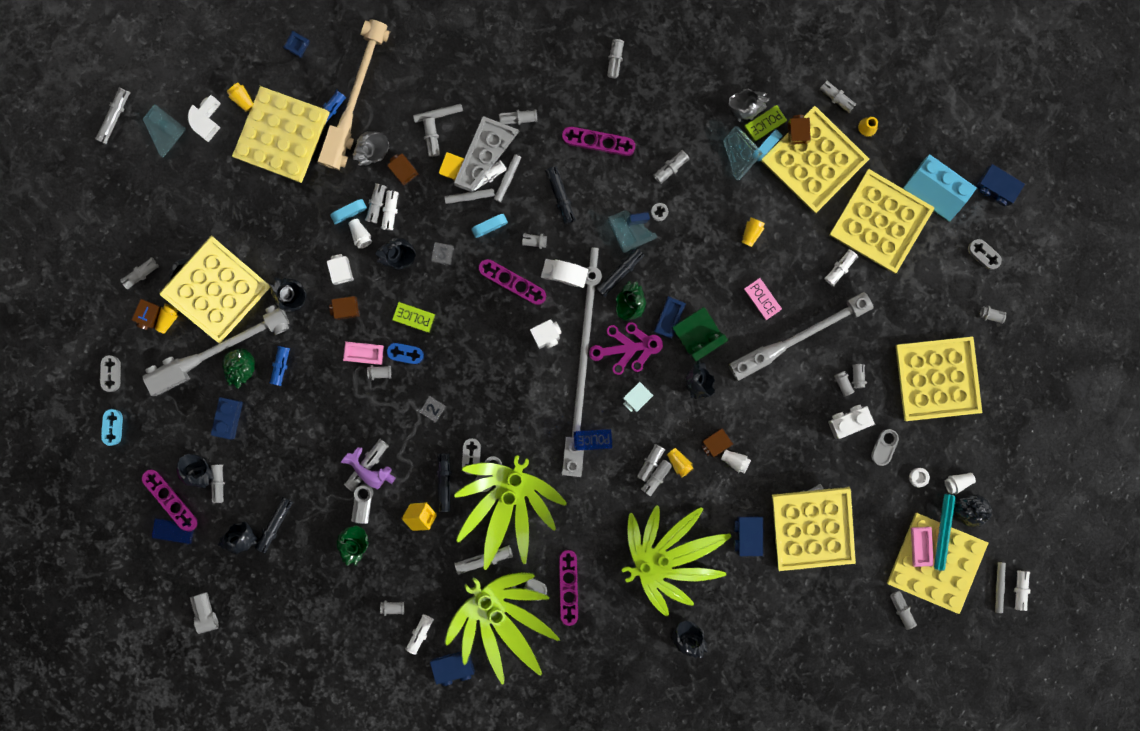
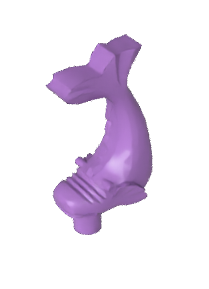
[341,447,396,489]

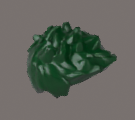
[615,281,646,321]
[222,349,255,389]
[336,525,368,566]

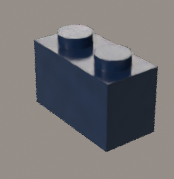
[976,164,1025,206]
[211,397,243,439]
[734,516,763,556]
[430,651,475,686]

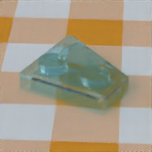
[143,104,186,157]
[723,127,763,180]
[608,210,657,253]

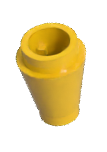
[227,83,254,112]
[858,117,878,136]
[742,217,765,247]
[155,304,179,334]
[667,448,694,478]

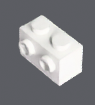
[530,319,561,349]
[828,405,874,439]

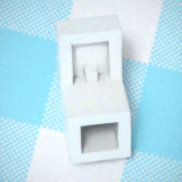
[188,95,221,142]
[541,259,588,288]

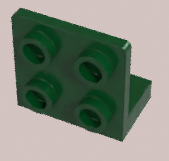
[673,307,728,361]

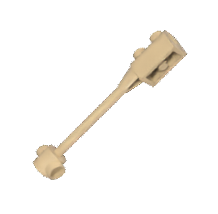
[318,19,390,170]

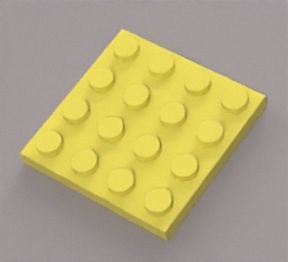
[232,86,330,183]
[761,106,869,214]
[829,169,934,274]
[159,236,270,344]
[895,337,982,421]
[772,487,856,571]
[887,513,988,614]

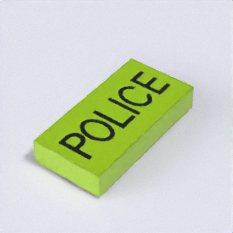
[744,105,787,142]
[393,302,435,333]

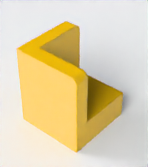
[439,152,464,182]
[402,503,437,531]

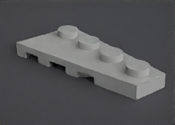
[454,116,518,192]

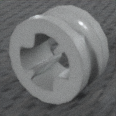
[651,203,668,221]

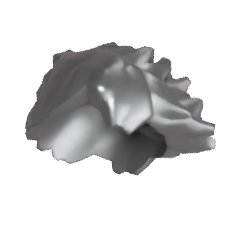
[728,89,769,121]
[352,132,389,166]

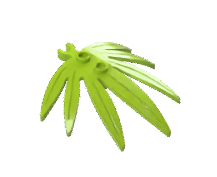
[455,455,567,570]
[622,505,731,616]
[445,573,559,685]

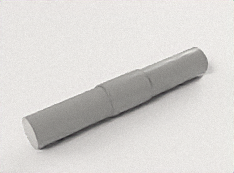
[413,104,463,123]
[494,154,521,202]
[445,189,495,204]
[995,562,1006,613]

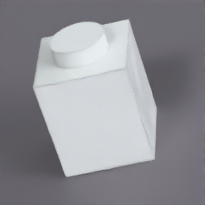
[327,254,354,285]

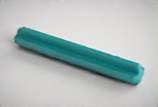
[934,494,955,571]

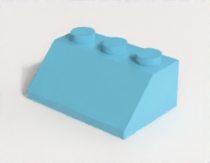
[903,154,976,222]

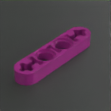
[562,127,635,156]
[479,259,546,305]
[142,470,197,531]
[560,550,578,626]

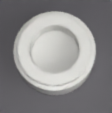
[909,468,930,487]

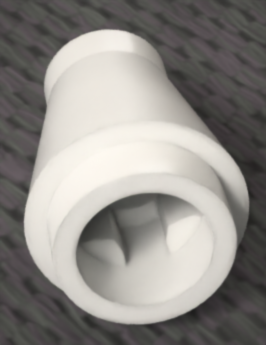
[348,219,372,249]
[721,450,751,473]
[945,472,976,494]

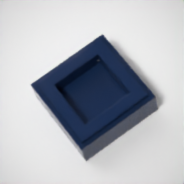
[283,31,310,58]
[626,212,650,226]

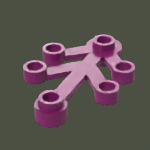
[589,322,663,375]

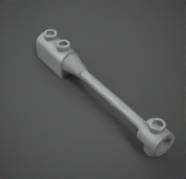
[728,292,873,382]
[143,305,289,396]

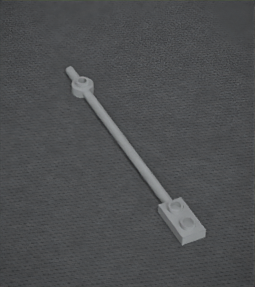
[562,248,602,477]

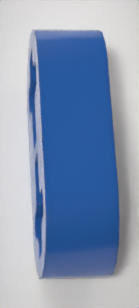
[387,343,424,364]

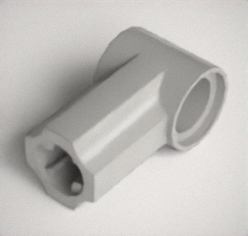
[351,484,373,523]
[190,593,218,634]

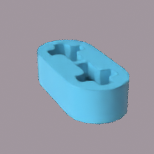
[752,130,783,162]
[330,199,367,224]
[471,214,508,238]
[101,409,123,446]

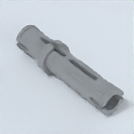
[95,87,130,144]
[344,439,389,492]
[455,545,513,575]

